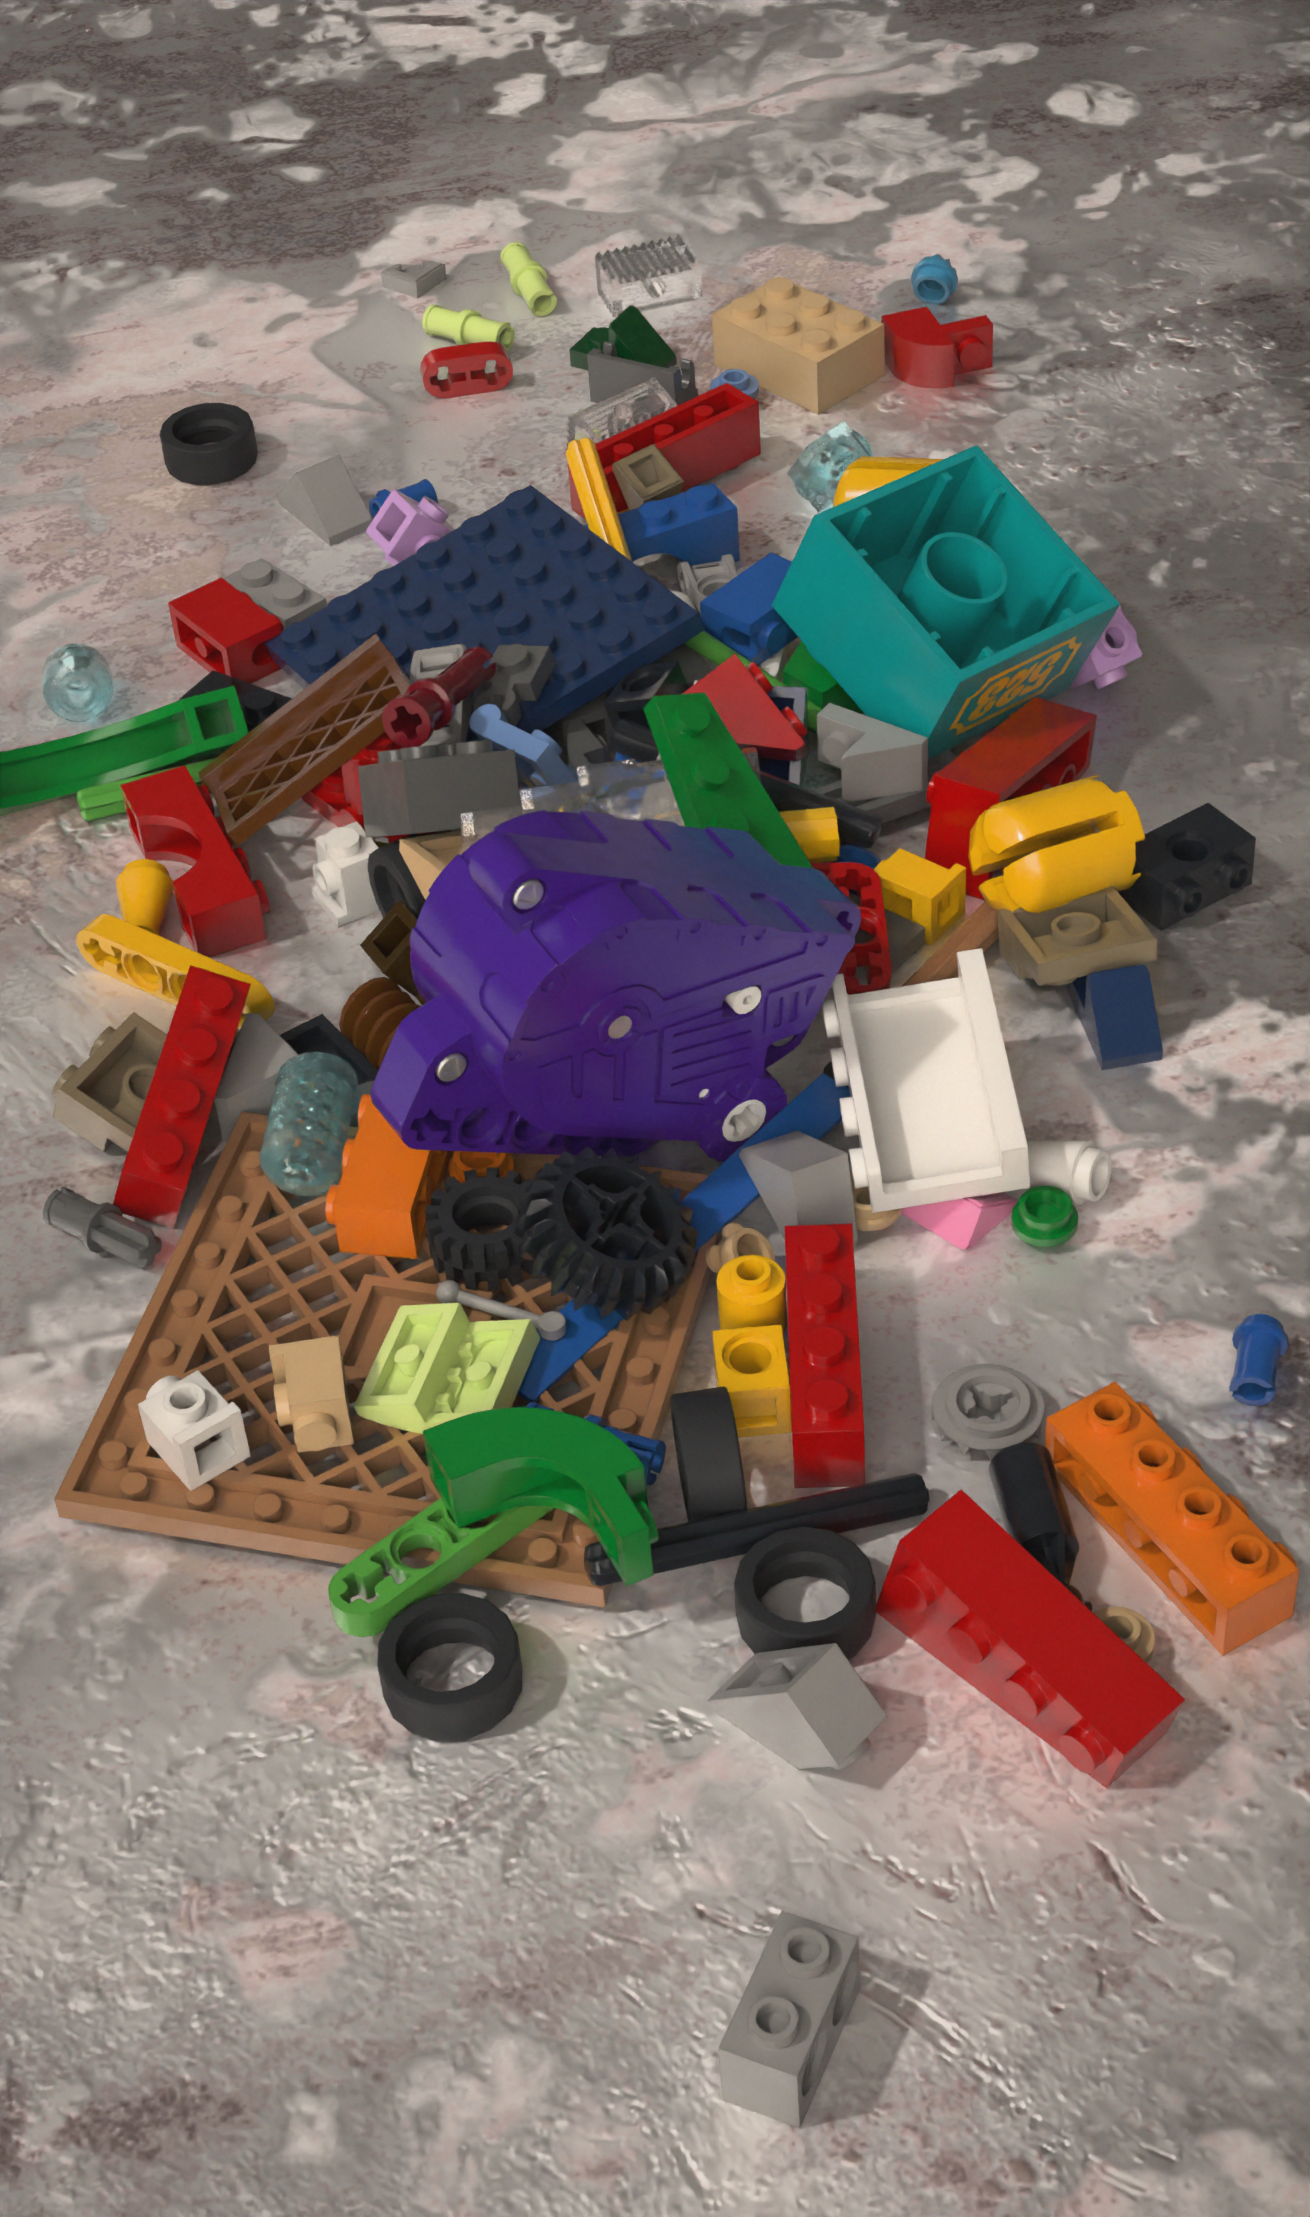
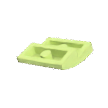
[353,1303,540,1434]

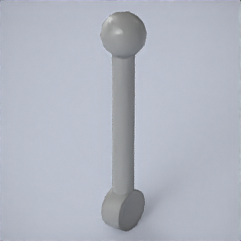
[436,1280,566,1341]

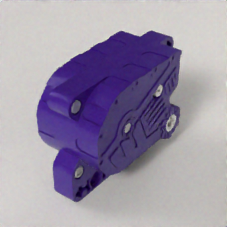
[370,810,861,1162]

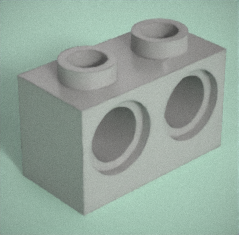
[718,1910,860,2129]

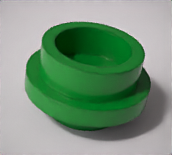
[1011,1186,1078,1247]

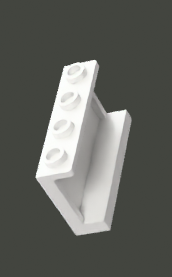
[822,948,1030,1213]

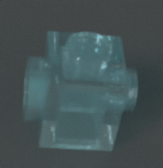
[787,421,873,513]

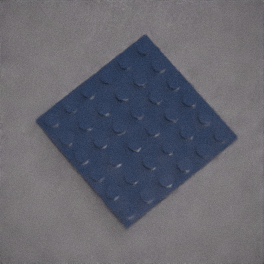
[265,485,704,752]

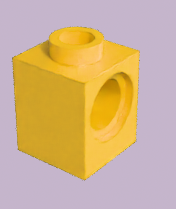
[712,1324,792,1438]

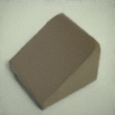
[612,444,684,510]

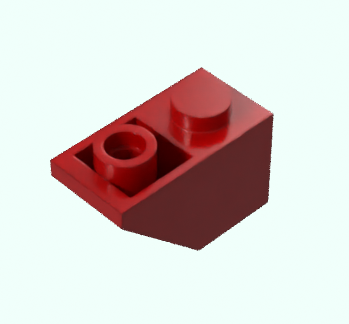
[682,654,808,762]

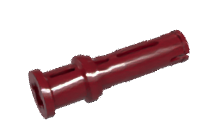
[382,646,496,748]

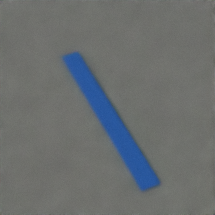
[517,1073,850,1403]

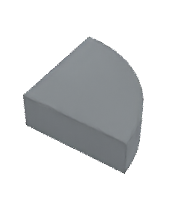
[381,261,447,299]

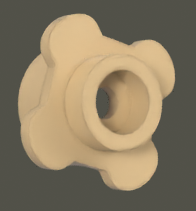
[705,1223,775,1275]

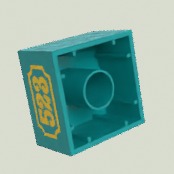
[771,445,1120,759]

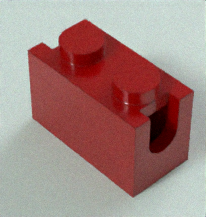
[168,577,284,684]

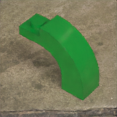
[422,1407,658,1587]

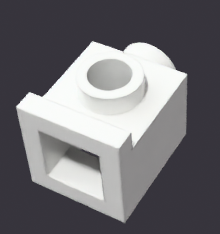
[312,821,380,928]
[138,1370,251,1491]

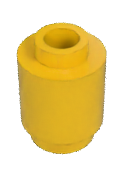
[716,1255,787,1335]

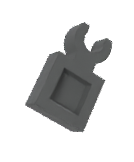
[473,644,556,726]

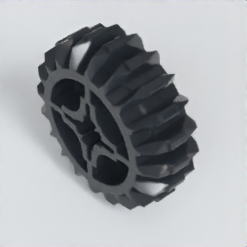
[514,1146,699,1321]

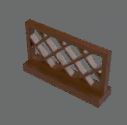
[198,634,411,846]

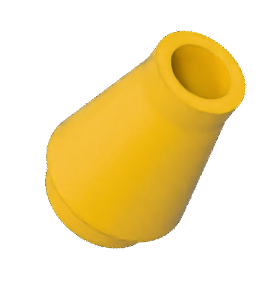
[116,859,174,936]

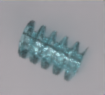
[259,1052,358,1197]

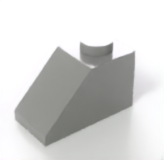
[707,1643,888,1770]

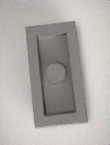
[223,558,327,628]

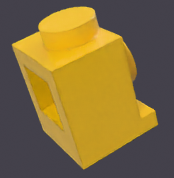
[874,848,966,945]

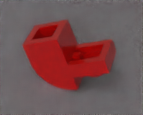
[881,306,993,388]

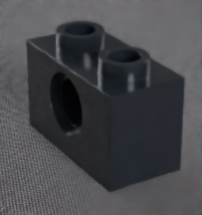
[1118,803,1256,931]

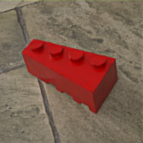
[925,697,1097,901]

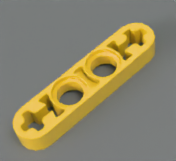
[76,913,275,1029]

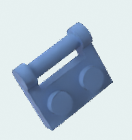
[469,704,596,813]

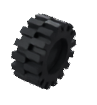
[425,1167,534,1291]

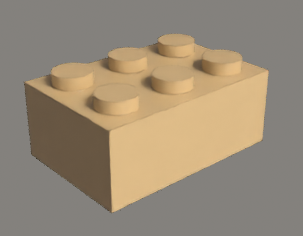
[712,277,885,415]

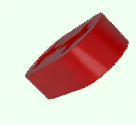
[420,341,513,398]

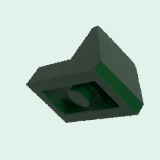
[569,305,677,371]

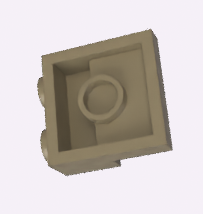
[997,886,1157,986]
[52,1012,223,1152]

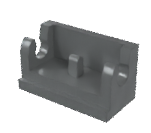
[587,341,698,416]

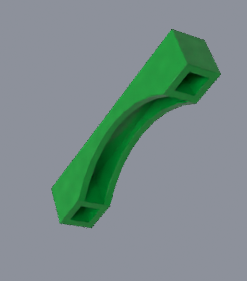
[0,686,249,816]

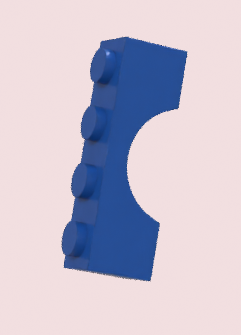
[584,483,740,566]

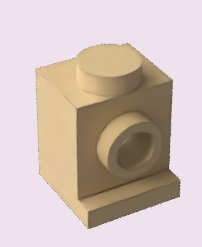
[269,1335,354,1453]

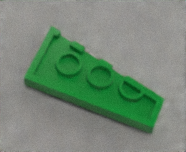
[643,693,813,868]

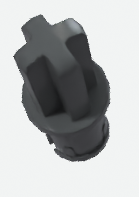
[43,1187,162,1267]

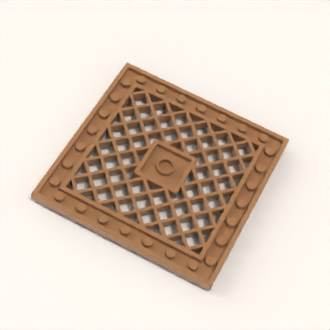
[54,1112,722,1607]

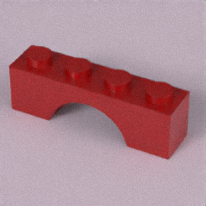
[120,765,270,958]
[113,965,251,1229]
[784,1223,865,1489]

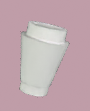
[1026,1140,1111,1205]

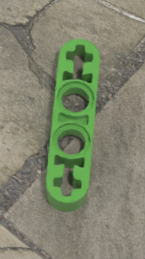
[328,1498,554,1637]

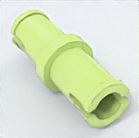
[500,242,557,317]
[422,304,515,351]

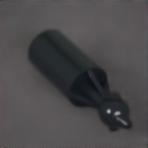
[989,1443,1092,1611]

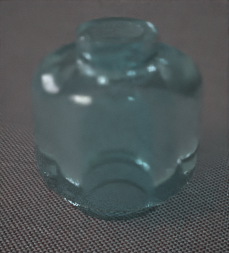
[42,643,113,722]

